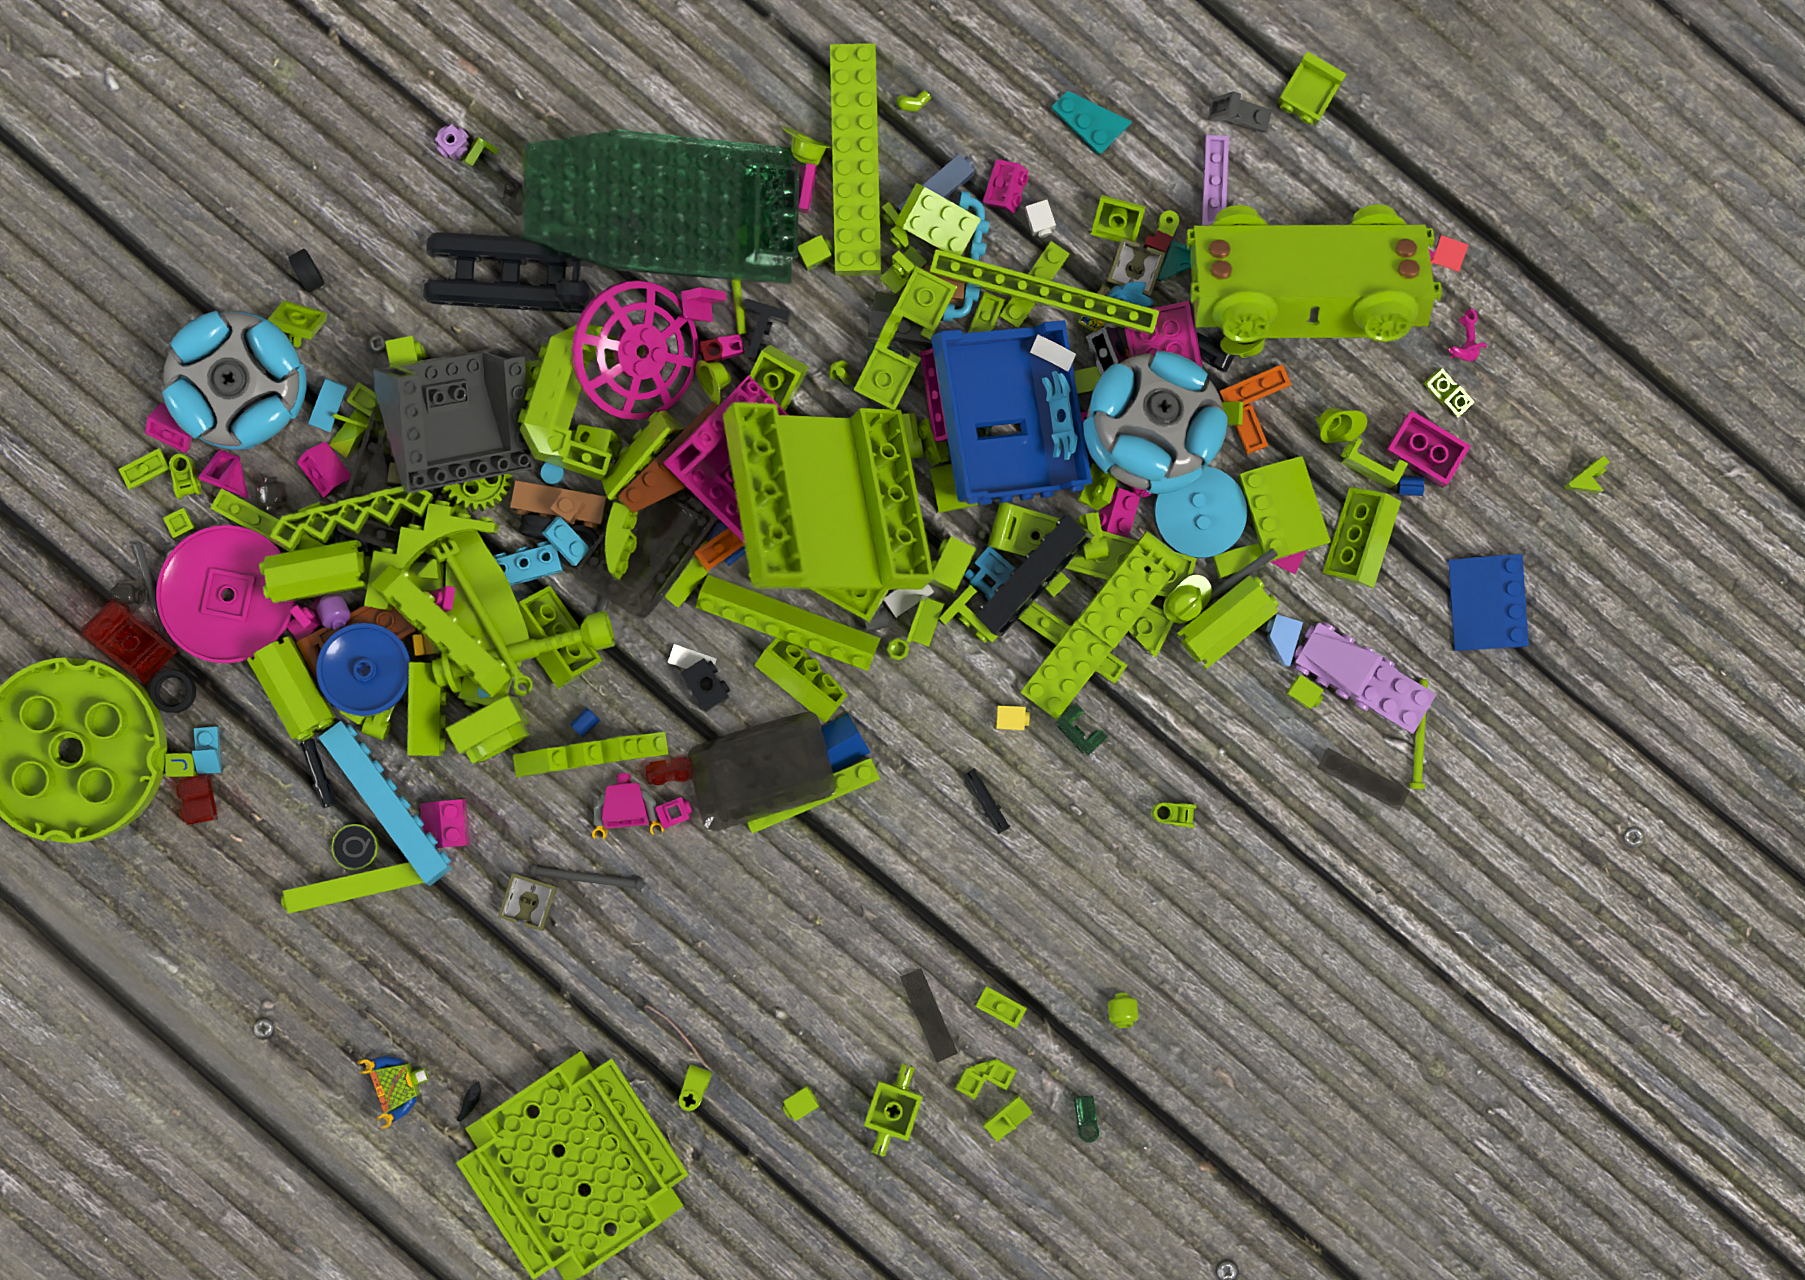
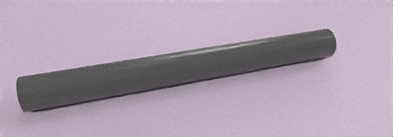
[133,543,166,632]
[1208,548,1278,604]

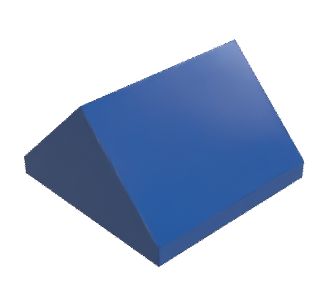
[808,713,871,775]

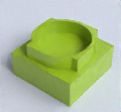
[446,695,531,764]

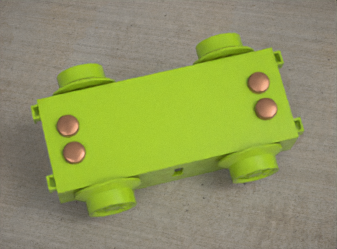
[1186,204,1442,343]

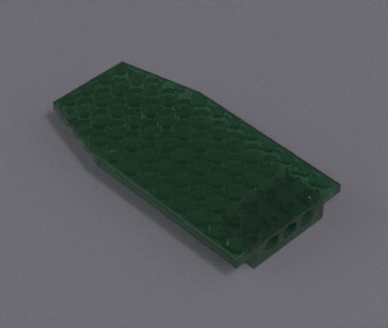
[522,130,799,285]

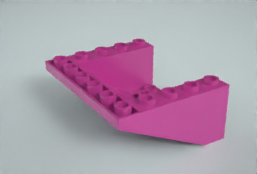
[663,375,788,544]

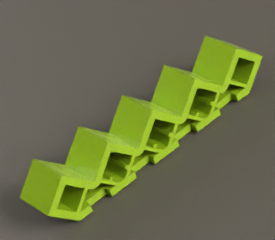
[270,486,433,552]
[371,565,511,697]

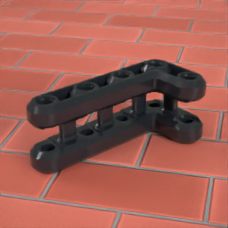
[423,232,598,313]

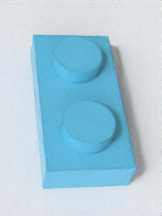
[542,516,590,566]

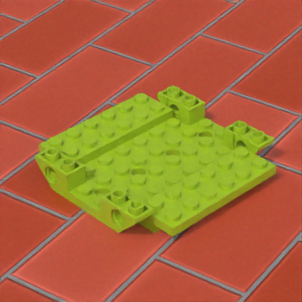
[456,1050,689,1280]

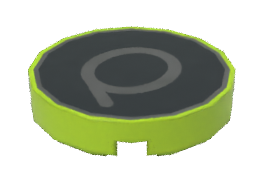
[331,824,379,870]

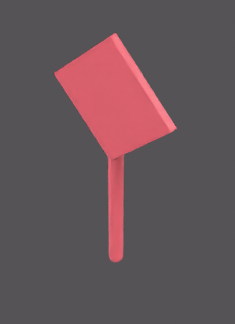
[1431,235,1468,272]

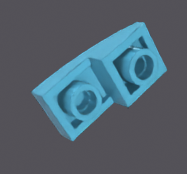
[308,378,348,432]

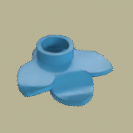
[1108,282,1154,308]

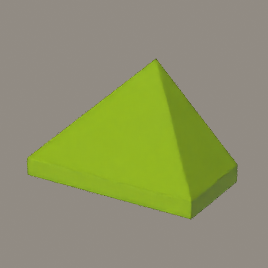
[329,409,375,459]

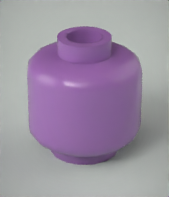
[316,594,351,630]

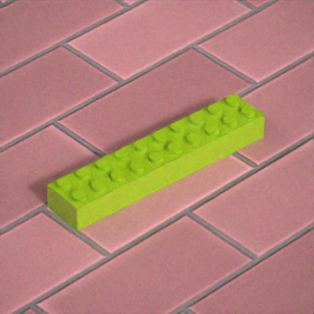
[830,43,881,276]

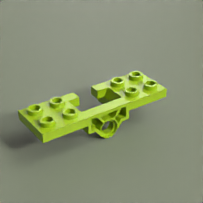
[854,266,957,411]

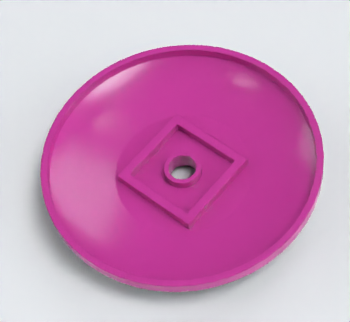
[156,525,295,663]

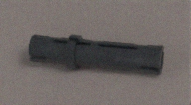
[300,739,337,809]
[962,768,1010,834]

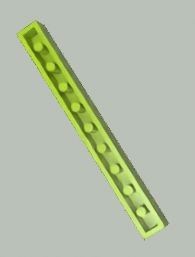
[930,249,1159,335]

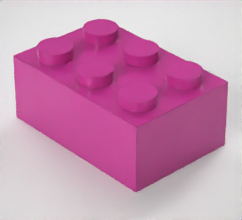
[1383,410,1471,488]

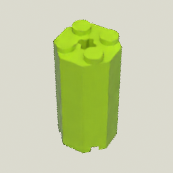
[259,540,368,604]
[1176,576,1279,670]
[247,636,336,742]

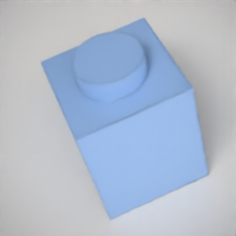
[1265,614,1303,667]

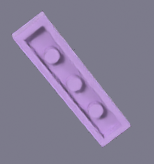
[1202,135,1229,226]

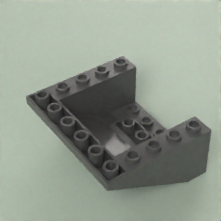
[373,348,533,493]

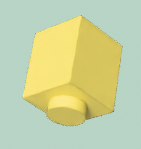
[996,706,1030,731]

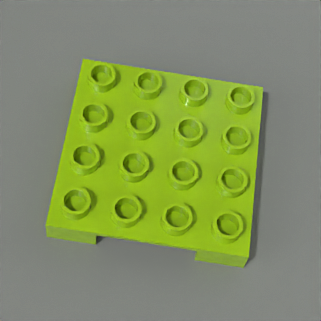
[723,402,934,590]

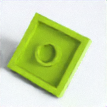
[268,300,327,347]

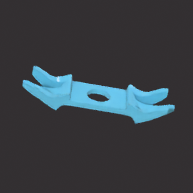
[1042,371,1078,460]

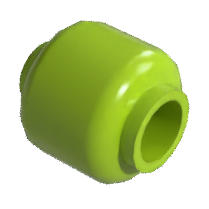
[1108,993,1139,1028]

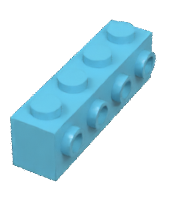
[494,541,564,586]

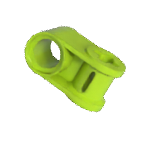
[169,454,202,500]
[1151,802,1197,828]
[679,1064,712,1111]

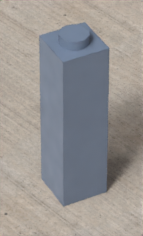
[897,154,975,214]

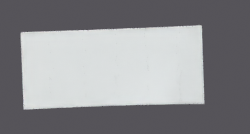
[1030,335,1076,371]
[668,644,716,669]

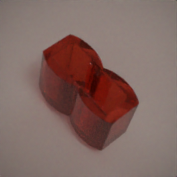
[176,774,218,825]

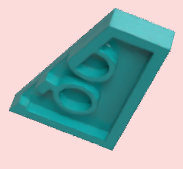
[1051,91,1132,156]

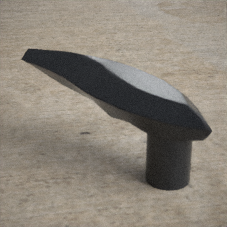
[457,1081,481,1122]

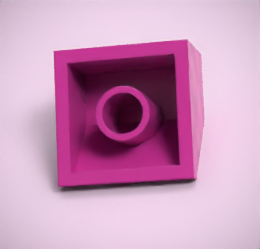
[420,799,470,848]

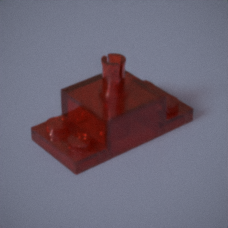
[79,598,178,683]

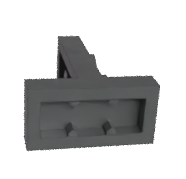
[1207,91,1272,133]

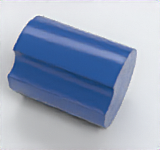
[1397,476,1424,496]
[570,707,600,737]

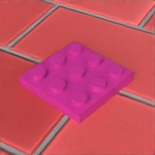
[1125,301,1203,369]

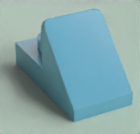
[192,727,222,774]

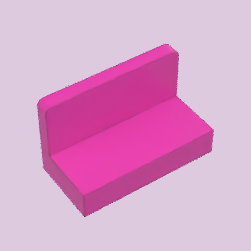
[782,163,817,214]
[681,287,726,323]
[145,403,192,453]
[297,442,352,498]

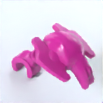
[1448,308,1487,362]

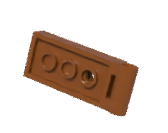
[296,606,419,684]

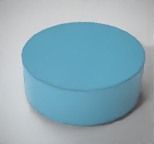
[541,463,564,485]

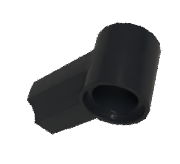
[1197,332,1236,373]

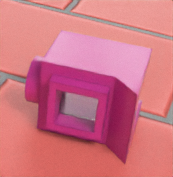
[655,797,693,829]

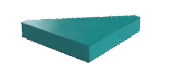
[1157,240,1191,282]

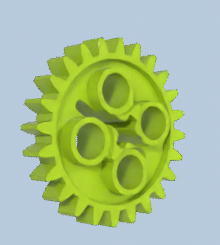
[441,474,512,512]

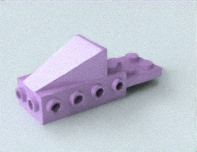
[1292,622,1437,734]

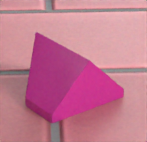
[199,449,249,499]

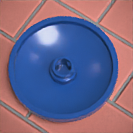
[316,623,411,716]

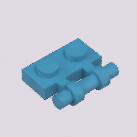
[964,546,1015,600]

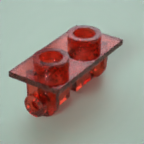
[645,757,694,785]

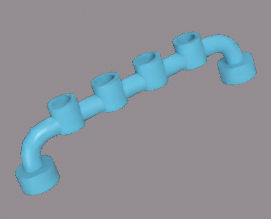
[942,191,989,322]

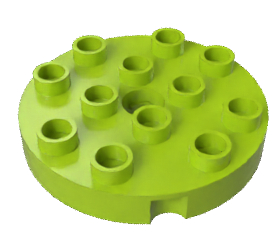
[0,657,167,844]

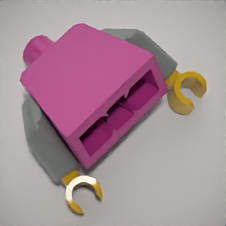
[592,773,664,840]

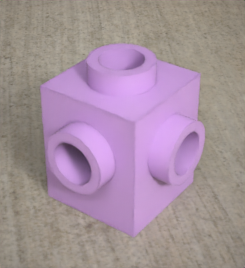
[435,124,471,162]

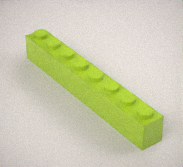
[695,575,881,671]

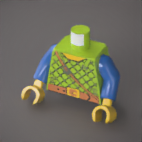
[357,1055,429,1129]

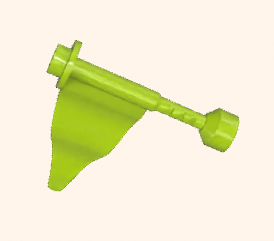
[432,505,615,693]

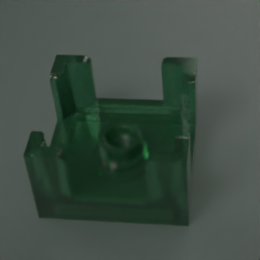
[1054,703,1108,756]

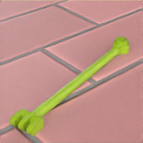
[431,539,533,696]

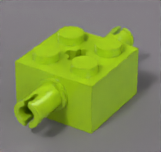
[864,1063,923,1157]

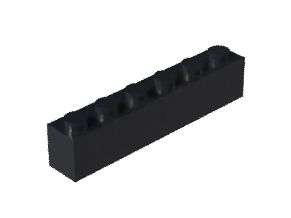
[976,514,1094,636]

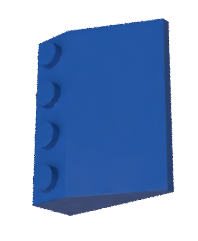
[1448,554,1529,651]

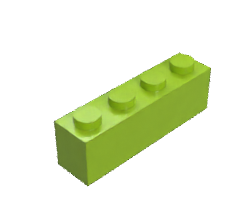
[754,638,848,723]

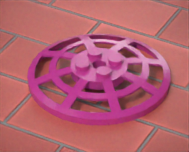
[572,280,699,420]

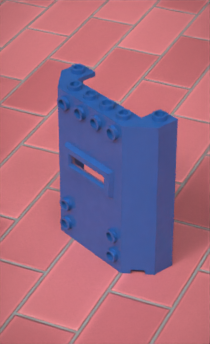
[931,320,1092,506]

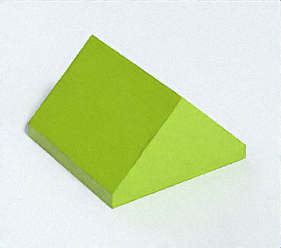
[1090,195,1146,243]
[929,464,978,513]

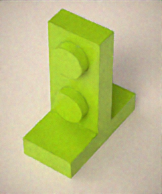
[879,246,928,295]
[939,585,998,644]

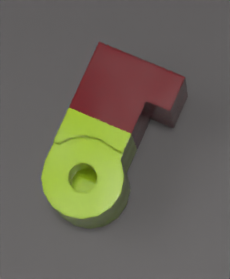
[1143,210,1179,253]

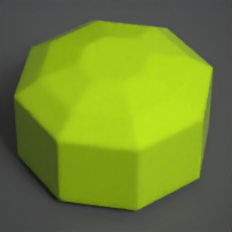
[887,638,910,661]

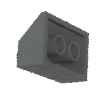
[868,292,940,348]

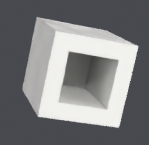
[1025,200,1056,238]

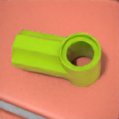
[902,413,924,459]
[1078,512,1108,561]
[362,704,396,741]

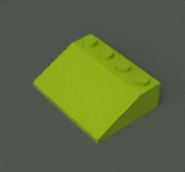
[601,411,685,500]
[1237,456,1331,563]

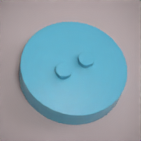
[1154,466,1247,559]

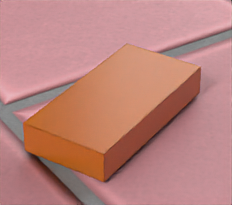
[1235,404,1268,455]

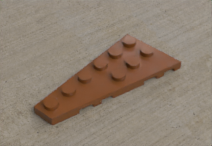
[616,401,718,514]

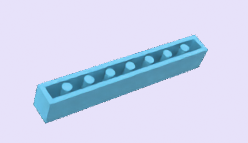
[318,721,452,886]

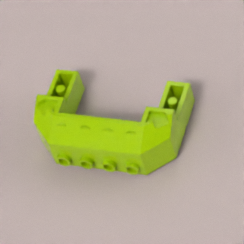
[518,324,644,481]

